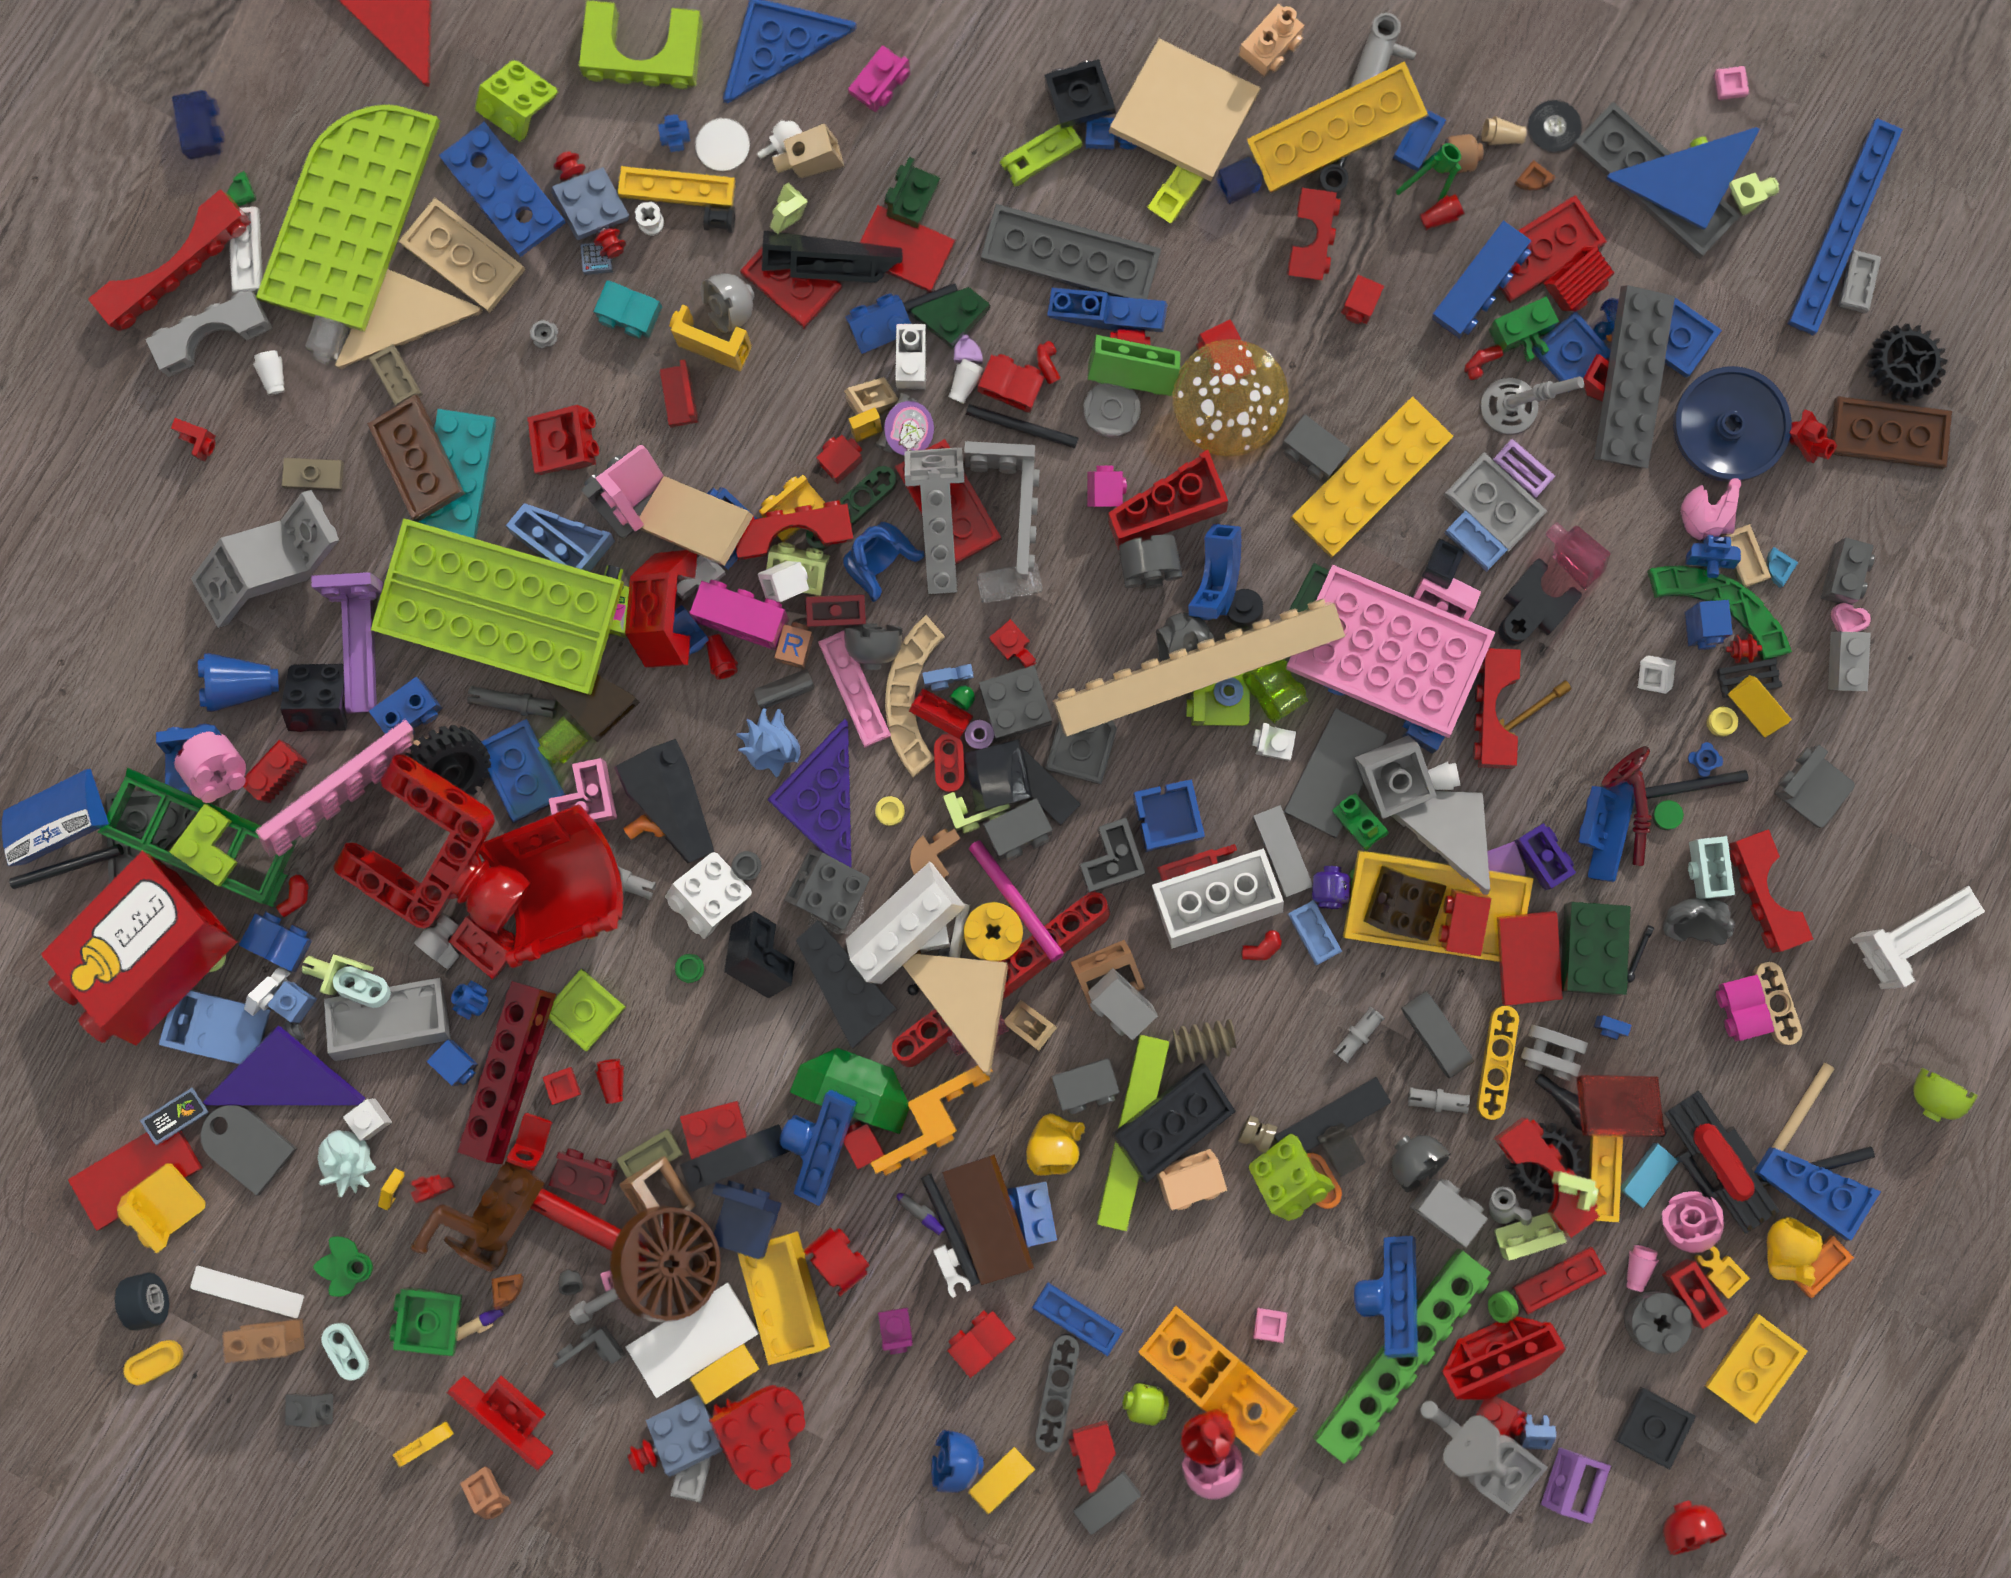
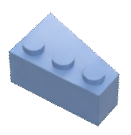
[506,503,615,572]

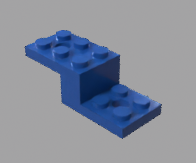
[439,122,566,257]

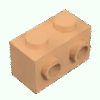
[1157,1149,1227,1210]

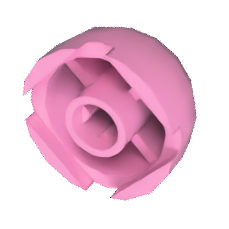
[1662,1191,1724,1253]
[1182,1444,1243,1500]

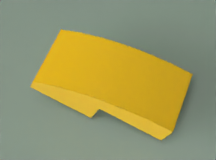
[690,1344,759,1405]
[968,1447,1035,1515]

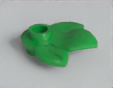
[313,1236,373,1297]

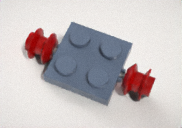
[551,151,629,259]
[627,1395,737,1477]

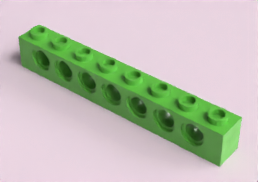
[1313,1248,1490,1464]

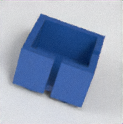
[1133,779,1205,852]

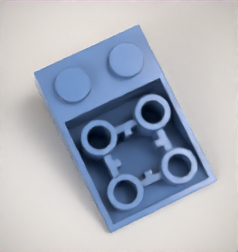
[159,989,271,1064]

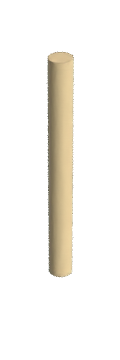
[1771,1063,1834,1151]

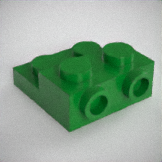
[390,1287,463,1356]

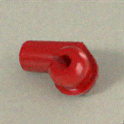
[1036,341,1061,385]
[276,874,309,918]
[1241,930,1282,960]

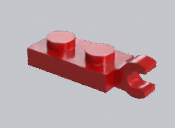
[410,1175,455,1203]

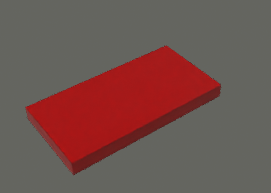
[1499,195,1607,304]
[895,439,1001,565]
[68,1131,203,1231]

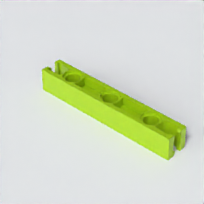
[1097,1035,1170,1231]

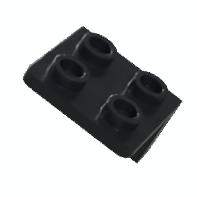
[280,664,348,732]

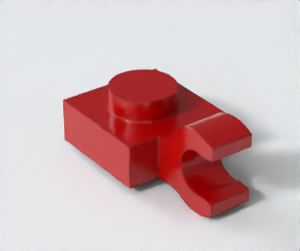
[989,619,1036,668]

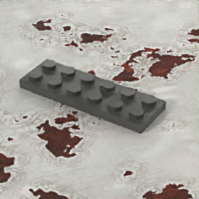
[1573,102,1741,259]
[981,204,1161,299]
[1594,285,1675,468]

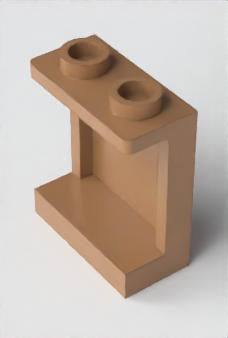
[223,1319,305,1363]

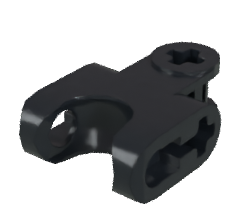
[1498,558,1582,646]

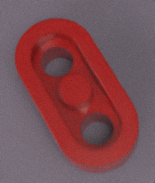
[934,733,965,793]

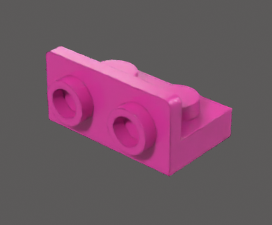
[848,45,910,113]

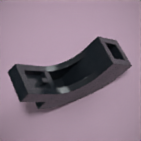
[680,1124,790,1193]

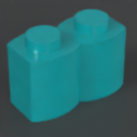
[593,280,663,339]

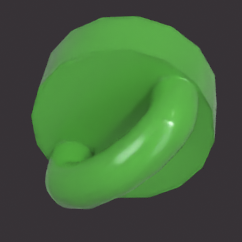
[1488,1290,1519,1323]

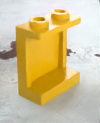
[669,305,752,372]

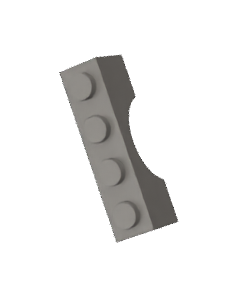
[145,290,273,377]

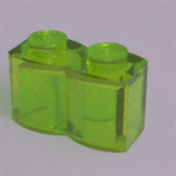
[1242,659,1308,724]
[537,716,588,765]

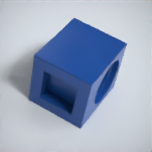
[426,1040,478,1086]

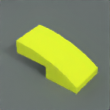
[1147,165,1204,224]

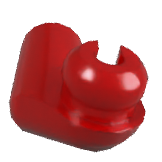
[1465,345,1503,381]

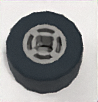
[115,1273,169,1331]

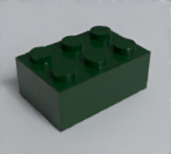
[1561,902,1631,996]

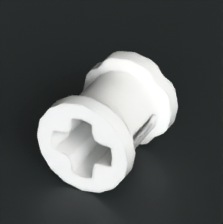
[635,202,664,235]

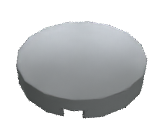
[1084,383,1141,438]

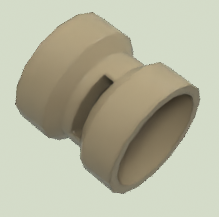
[1238,1115,1277,1153]

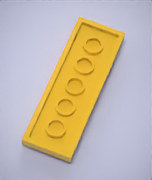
[1247,61,1429,193]
[1291,396,1454,558]

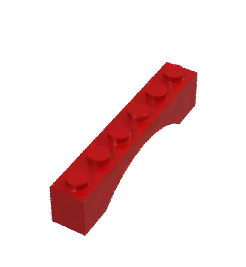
[88,189,251,331]

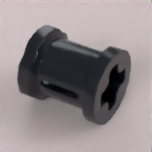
[703,204,736,233]

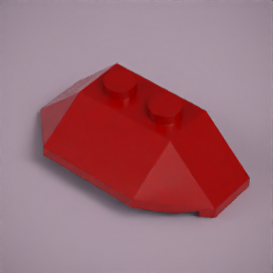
[1442,1317,1566,1400]

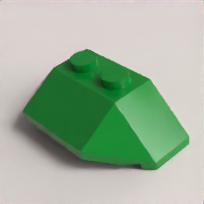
[790,1047,910,1134]

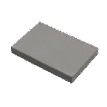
[1444,452,1547,554]

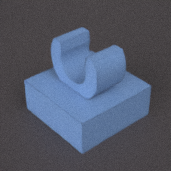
[1520,1415,1556,1450]

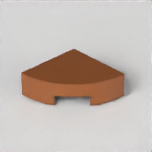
[1514,160,1556,190]
[492,1274,523,1310]

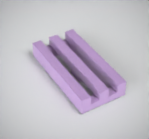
[1493,439,1555,499]

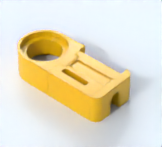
[393,1421,454,1467]

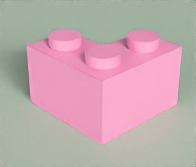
[549,758,617,823]

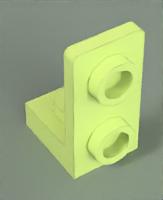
[943,792,1011,833]

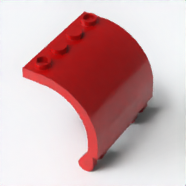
[478,804,623,968]

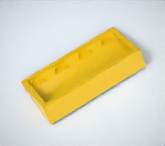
[737,1231,830,1365]

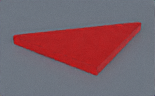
[338,0,431,86]

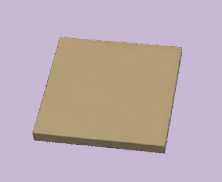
[1109,39,1260,182]

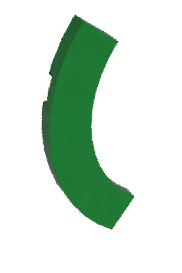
[1647,565,1792,661]

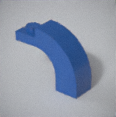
[1188,524,1241,620]

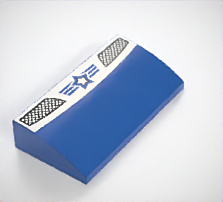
[2,769,109,866]

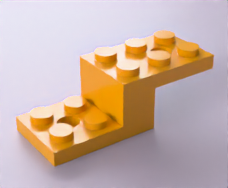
[871,1065,993,1176]
[1138,1306,1298,1456]

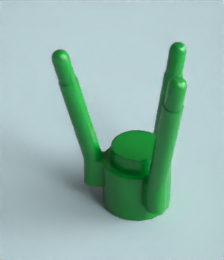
[1396,143,1461,202]

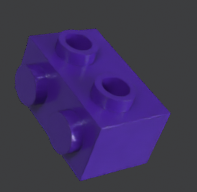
[1513,823,1576,891]

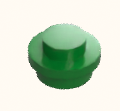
[675,954,705,983]

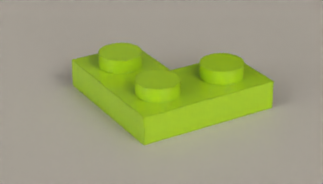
[169,804,238,886]

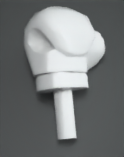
[757,121,802,159]

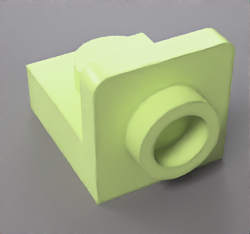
[770,183,808,234]
[1552,1171,1598,1211]

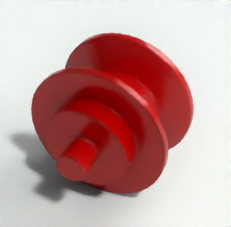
[1725,634,1762,664]

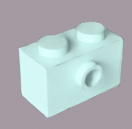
[1688,836,1735,900]

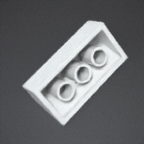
[1152,848,1284,949]
[845,862,966,984]

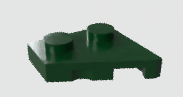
[911,287,991,348]

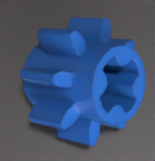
[658,114,690,152]
[451,980,488,1020]

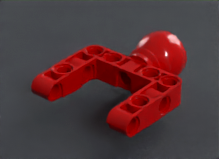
[333,754,532,934]

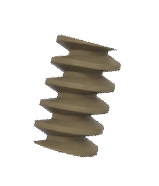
[1172,1019,1236,1064]

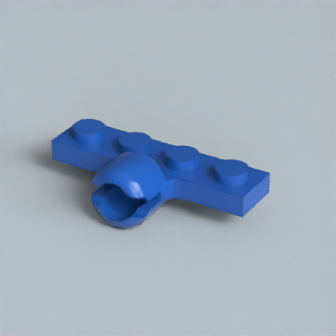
[779,1089,857,1206]
[1354,1236,1418,1358]

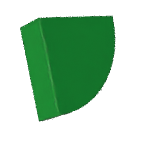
[227,171,257,206]

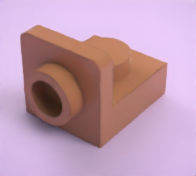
[460,1467,511,1520]

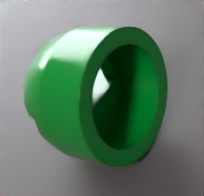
[949,685,975,711]

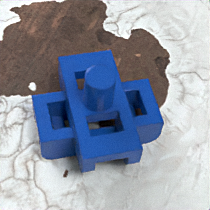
[1686,535,1741,578]

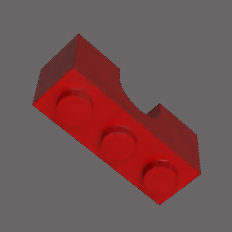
[1287,187,1341,280]

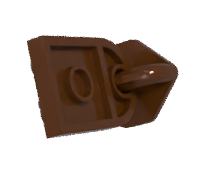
[410,1161,545,1272]

